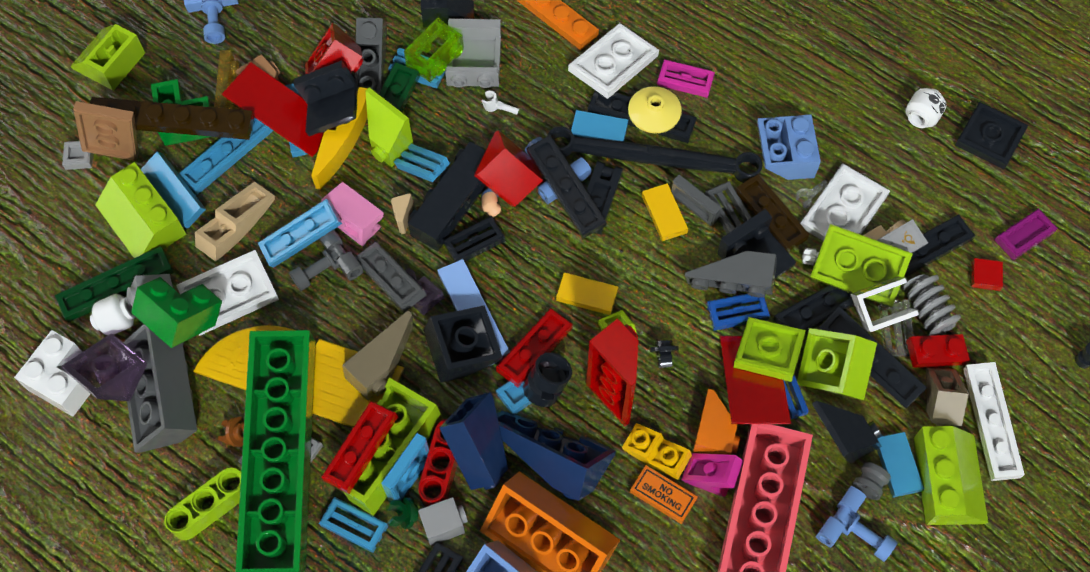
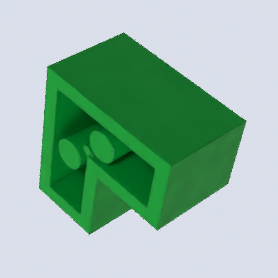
[151,79,212,146]
[131,277,222,348]

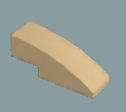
[195,181,275,261]

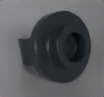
[650,340,679,368]

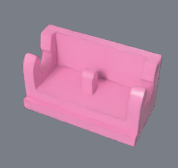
[321,182,384,246]

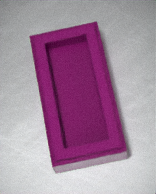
[995,208,1058,261]

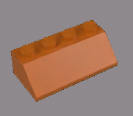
[480,471,620,572]

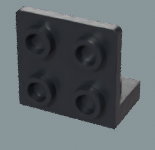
[294,60,358,136]
[717,209,796,279]

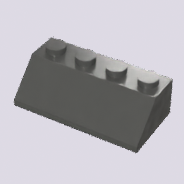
[119,324,197,453]

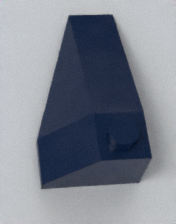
[497,411,616,501]

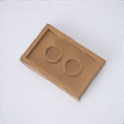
[73,101,139,161]

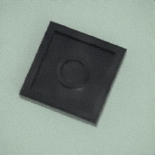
[955,102,1029,169]

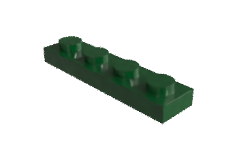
[54,246,174,323]

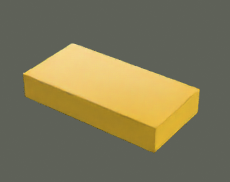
[642,183,688,241]
[556,272,618,315]

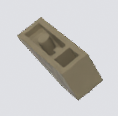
[342,311,413,401]

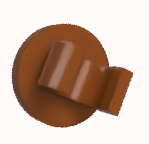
[217,417,244,447]

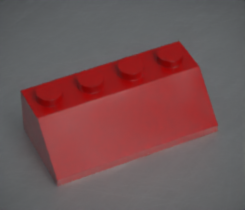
[586,318,639,427]

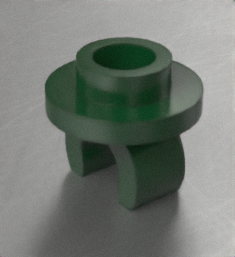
[386,498,419,529]

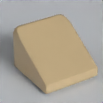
[391,194,414,234]

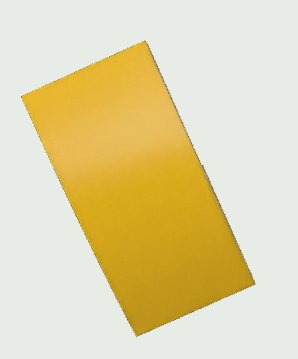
[622,423,692,480]

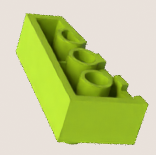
[343,377,443,516]

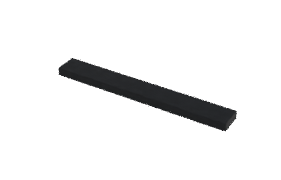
[773,214,976,333]

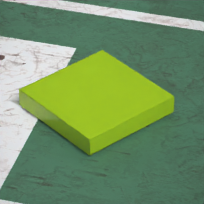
[734,317,806,382]

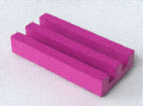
[657,59,715,98]

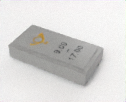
[877,219,928,253]

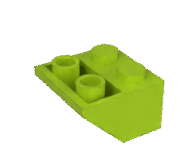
[71,24,145,91]

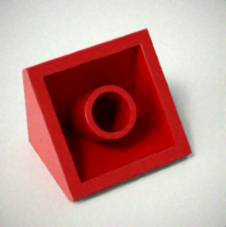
[474,130,543,207]

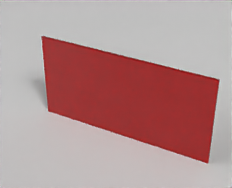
[221,62,337,157]
[720,336,791,424]

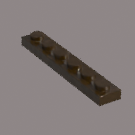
[90,97,255,140]

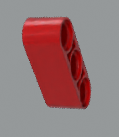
[418,419,458,507]

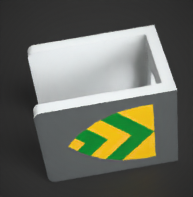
[851,277,919,332]

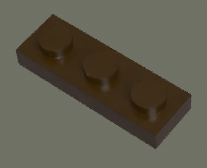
[736,174,810,252]

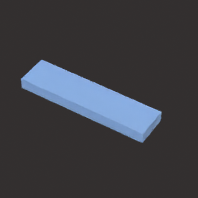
[437,259,510,365]

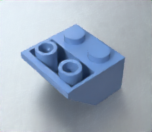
[757,115,821,180]

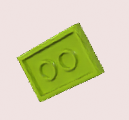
[810,224,913,308]

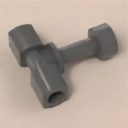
[289,230,363,291]

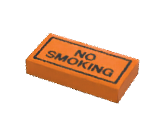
[630,465,698,524]

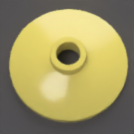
[628,87,682,134]

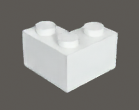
[14,330,91,417]

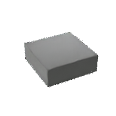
[62,141,94,170]

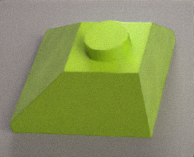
[365,87,413,167]

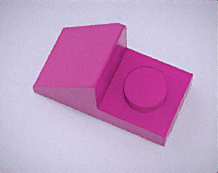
[681,453,743,497]

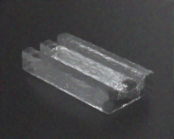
[878,300,914,356]

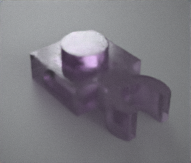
[406,268,445,315]

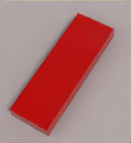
[496,308,573,388]
[321,401,398,494]

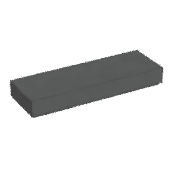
[355,242,426,312]

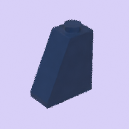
[439,392,508,490]

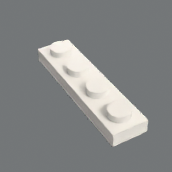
[963,362,1025,481]

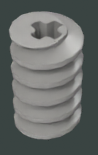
[903,274,961,336]

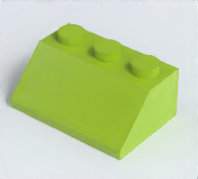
[95,162,187,258]
[914,426,988,525]

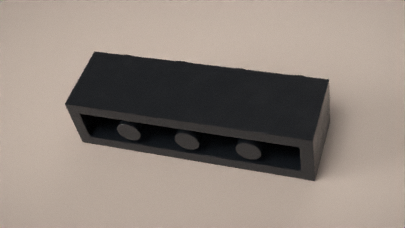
[408,142,486,251]

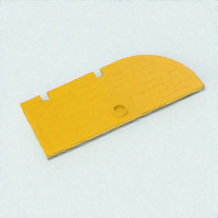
[193,325,404,427]

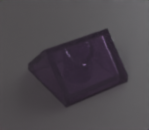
[62,333,147,401]

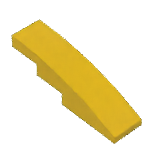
[311,87,368,189]

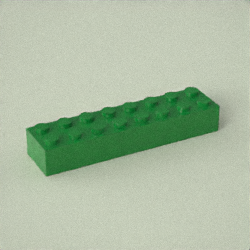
[235,330,315,572]

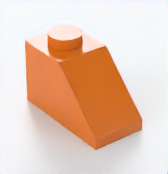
[693,389,740,455]

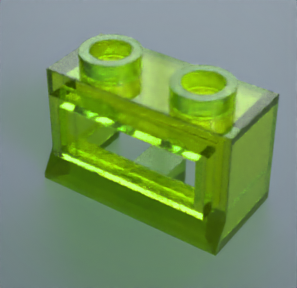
[404,17,464,82]

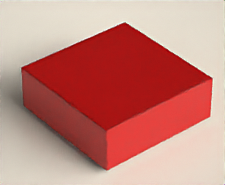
[971,258,1003,291]

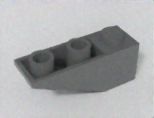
[355,18,387,94]
[685,251,777,298]

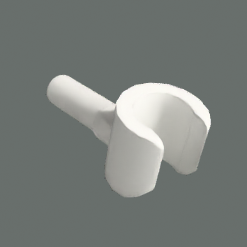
[482,91,519,115]

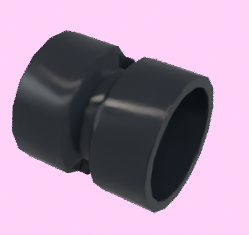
[523,353,572,407]

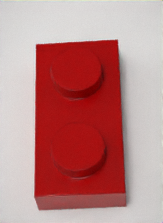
[906,334,970,368]

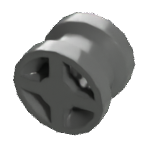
[852,462,891,500]

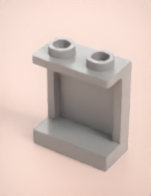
[445,19,501,88]

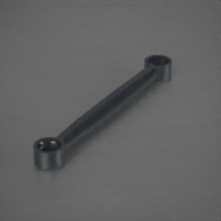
[547,127,763,183]

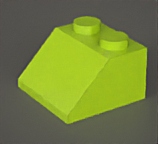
[797,328,877,400]

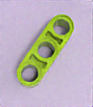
[164,468,241,540]

